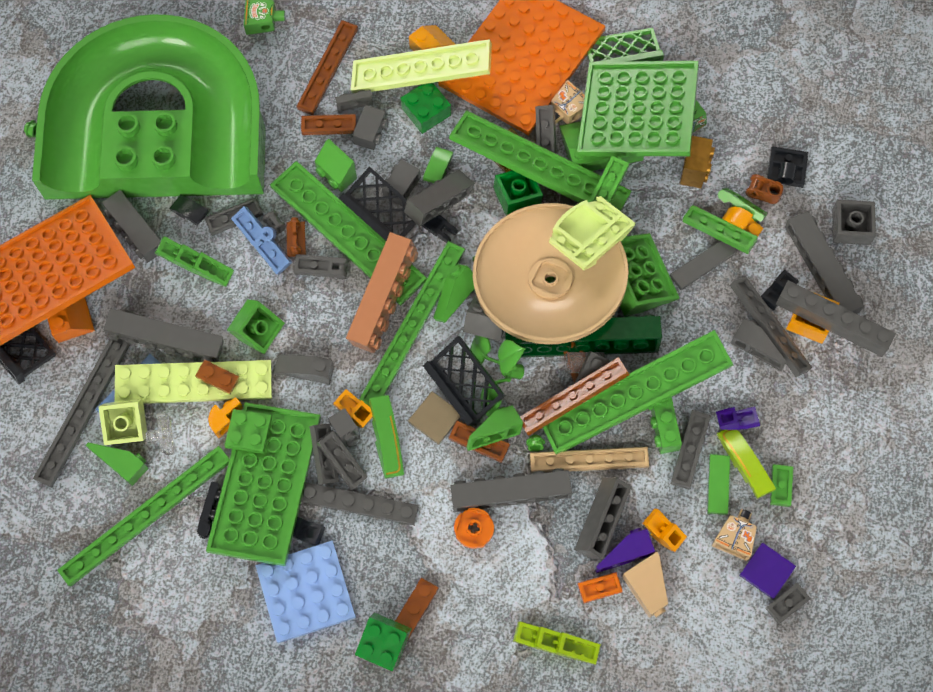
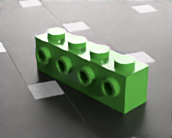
[648,397,682,454]

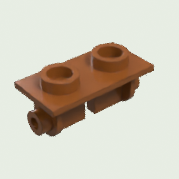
[286,217,306,257]

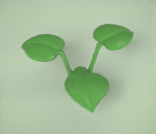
[470,335,525,417]

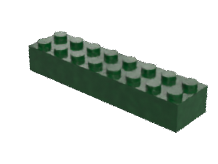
[505,314,662,358]

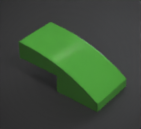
[423,147,453,184]

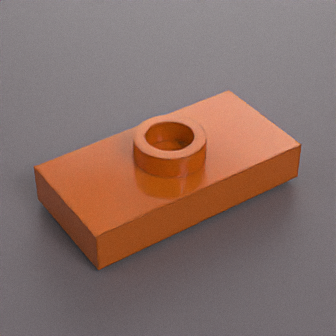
[577,572,623,604]

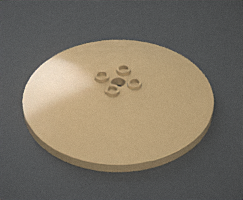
[473,203,628,344]

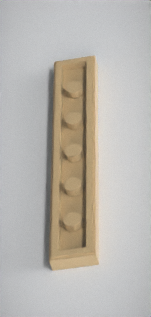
[530,447,649,473]

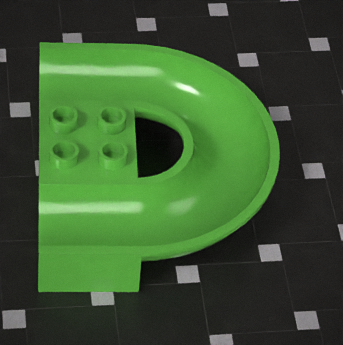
[32,14,266,200]

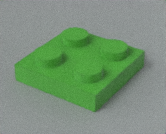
[224,409,273,454]

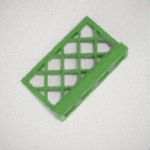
[587,28,664,62]

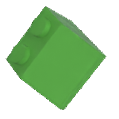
[315,139,357,193]
[227,299,285,354]

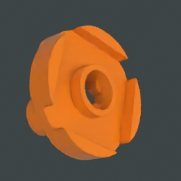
[454,508,494,549]

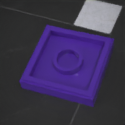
[739,542,796,599]

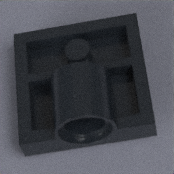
[767,146,808,188]

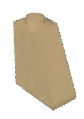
[622,552,668,618]

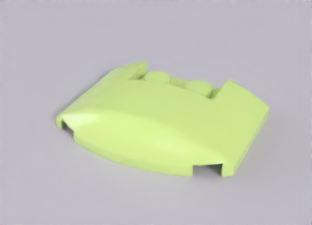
[549,196,636,270]

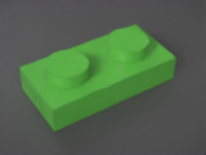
[770,464,793,507]

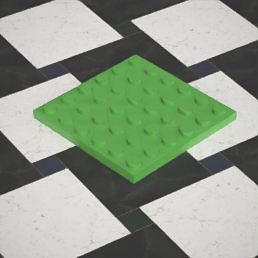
[577,60,699,156]

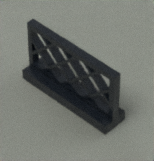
[339,166,416,241]
[0,327,56,385]
[423,336,506,426]

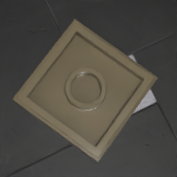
[408,391,461,445]

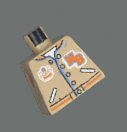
[551,80,585,124]
[711,509,757,561]

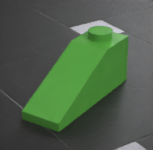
[433,264,474,323]
[467,405,523,451]
[86,442,149,486]

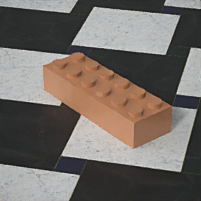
[346,232,418,353]

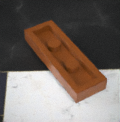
[301,114,356,135]
[449,421,510,463]
[395,578,439,642]

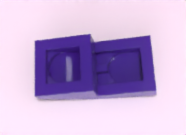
[716,406,760,430]

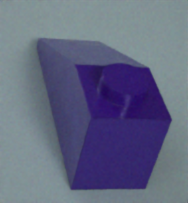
[595,528,655,574]

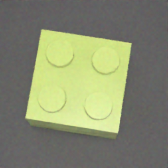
[99,399,148,445]

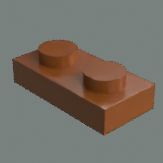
[195,359,239,395]

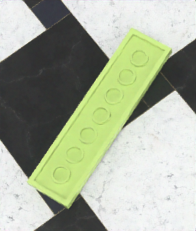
[351,39,492,93]
[115,360,272,404]

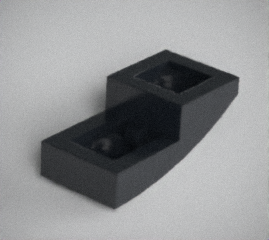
[169,194,209,226]
[761,270,799,311]
[292,517,325,545]

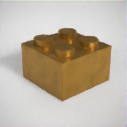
[680,135,715,189]

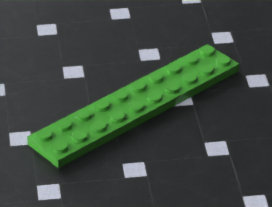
[449,110,631,211]
[270,161,427,306]
[543,330,734,454]

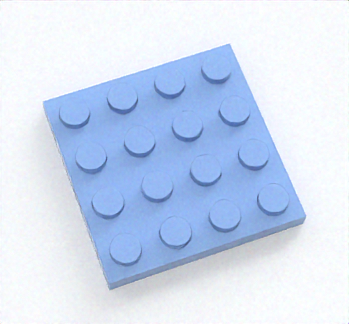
[255,541,356,643]

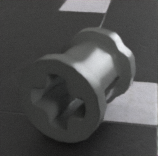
[263,210,286,235]

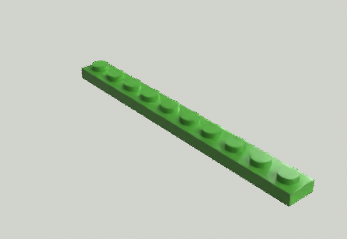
[359,241,465,407]
[57,446,230,587]

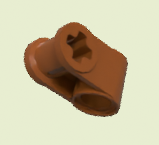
[745,174,784,204]

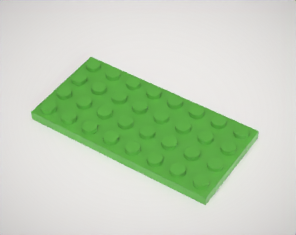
[206,402,321,566]

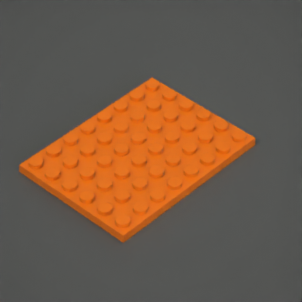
[438,0,605,136]
[0,195,136,345]

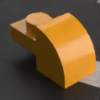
[722,207,763,236]
[333,389,373,428]
[208,397,243,439]
[642,508,687,552]

